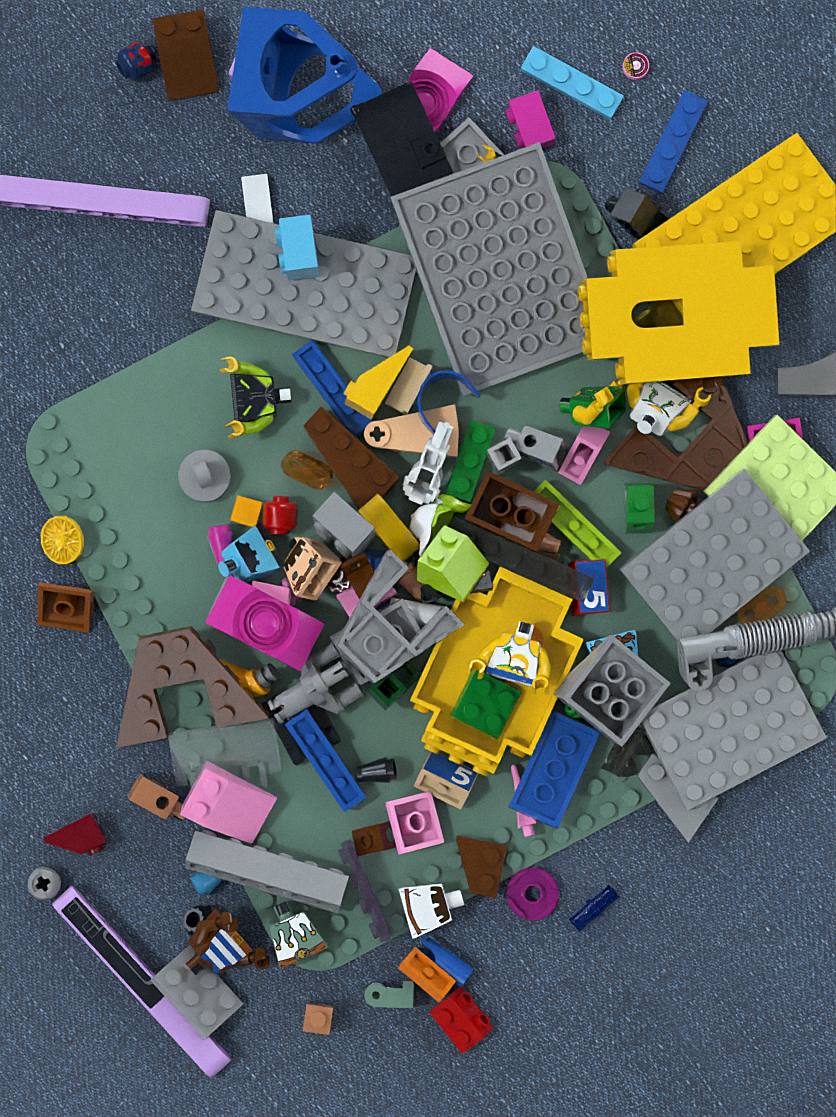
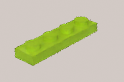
[534,479,621,568]

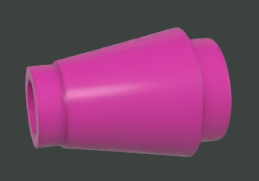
[207,524,233,564]

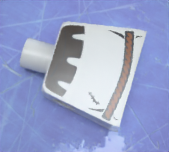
[399,883,464,939]

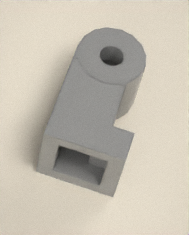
[486,438,522,474]

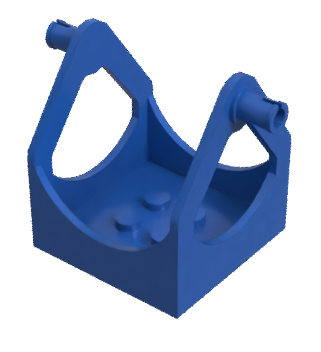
[227,7,383,144]

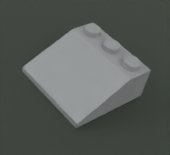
[554,634,671,747]

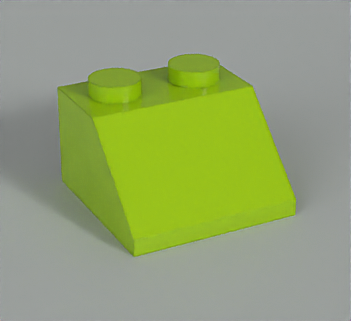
[417,525,489,602]

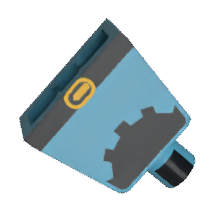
[218,522,285,583]

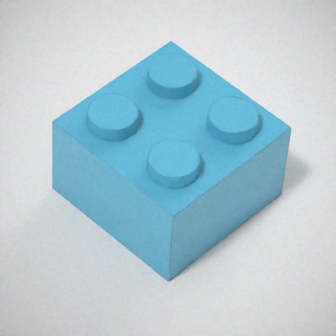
[275,215,320,281]

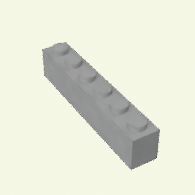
[185,830,349,914]

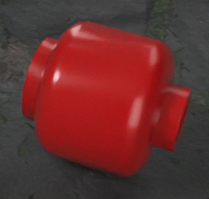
[263,496,298,534]

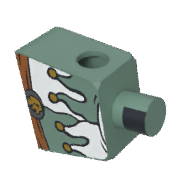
[269,900,328,969]

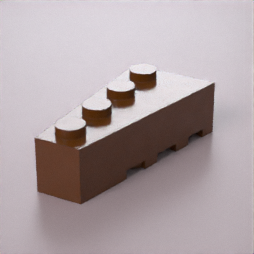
[303,407,400,510]

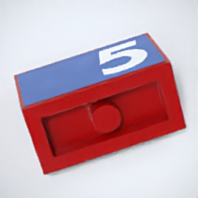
[568,559,610,616]

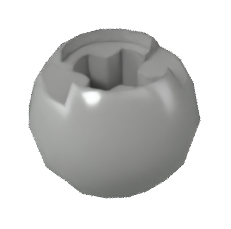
[27,867,61,901]

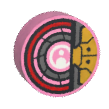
[623,52,649,80]

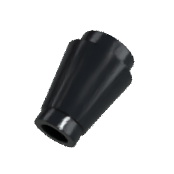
[356,757,397,783]

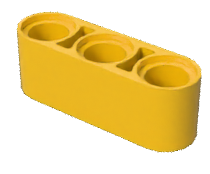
[358,494,420,562]

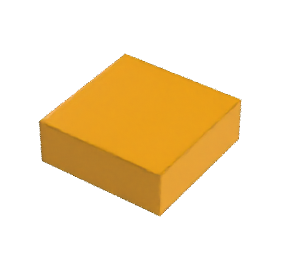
[230,495,263,527]

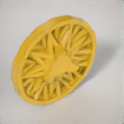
[41,516,84,564]

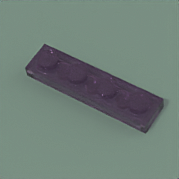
[338,839,392,943]

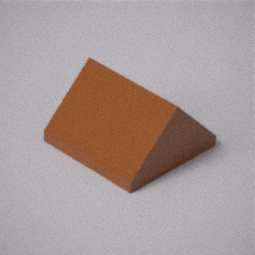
[37,582,95,633]

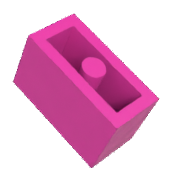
[505,90,556,149]

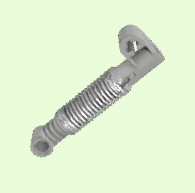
[677,607,836,691]

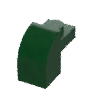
[367,661,421,711]

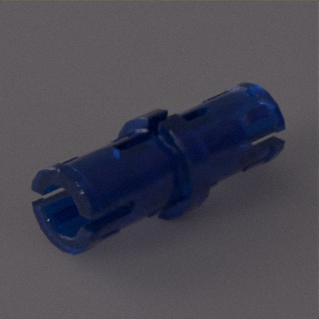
[569,884,620,932]

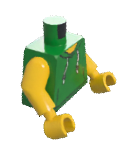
[559,379,626,429]

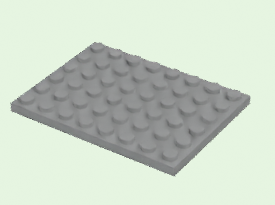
[390,142,588,396]

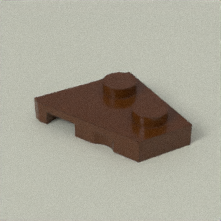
[456,835,507,898]

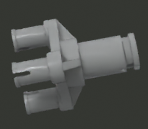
[268,642,364,724]

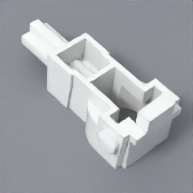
[402,422,454,505]

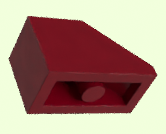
[43,813,108,856]

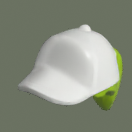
[409,494,471,557]

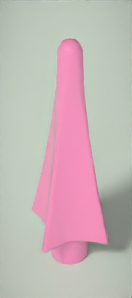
[511,765,536,837]

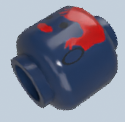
[115,42,156,81]

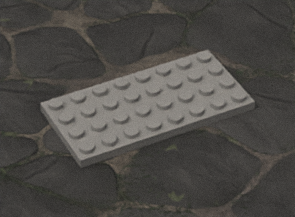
[191,210,416,358]

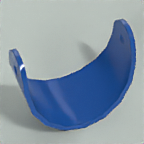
[417,370,481,435]

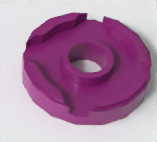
[506,867,559,920]

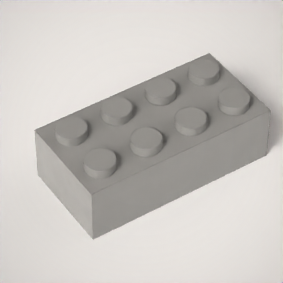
[312,492,377,560]

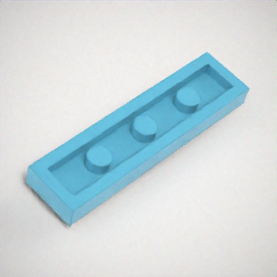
[520,46,624,120]

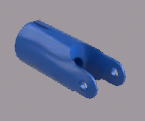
[416,936,474,988]

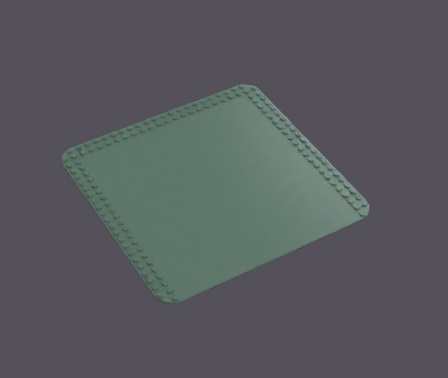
[26,161,836,971]

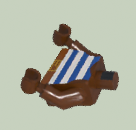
[186,909,270,975]

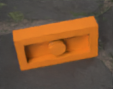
[398,947,456,1002]

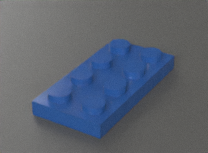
[508,710,600,830]

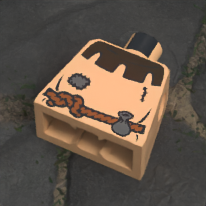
[284,537,342,601]

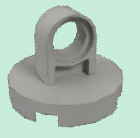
[178,449,231,503]

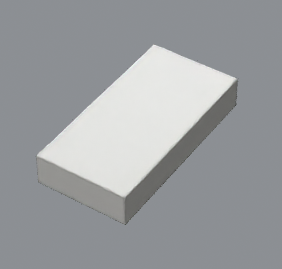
[241,174,273,223]

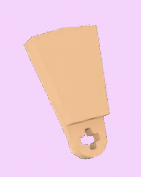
[364,404,459,459]

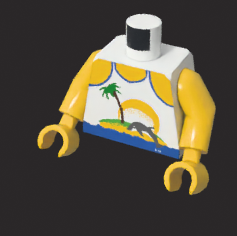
[468,621,551,695]

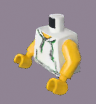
[626,381,711,436]

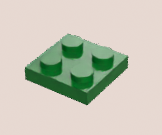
[450,670,521,739]

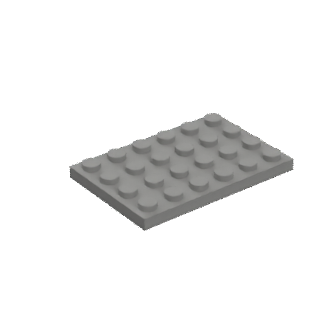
[620,469,810,640]
[641,647,827,811]

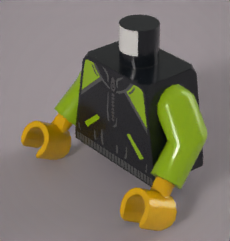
[220,356,292,439]

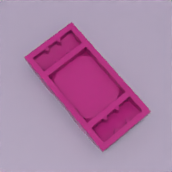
[406,48,474,133]
[205,575,324,671]

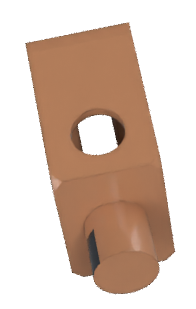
[127,773,185,822]

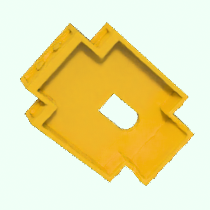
[578,241,780,384]
[410,567,584,777]

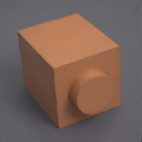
[303,1002,334,1035]

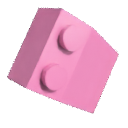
[180,761,277,844]

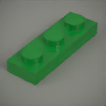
[446,420,496,503]

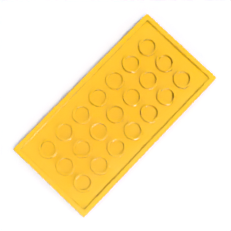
[632,133,836,314]

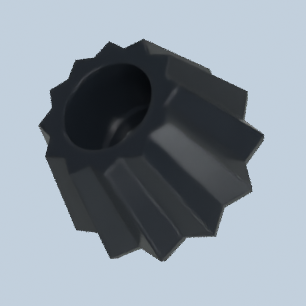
[182,904,213,936]

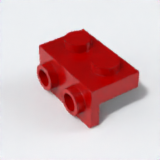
[429,987,493,1054]

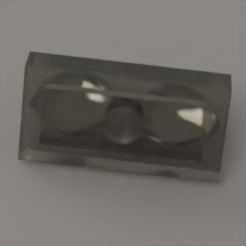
[601,727,655,777]

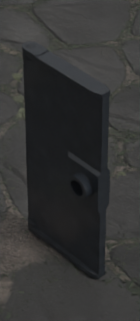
[350,81,454,197]

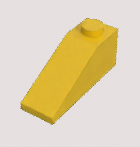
[343,346,413,420]

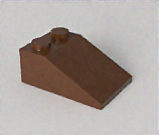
[152,9,219,101]
[465,471,560,552]

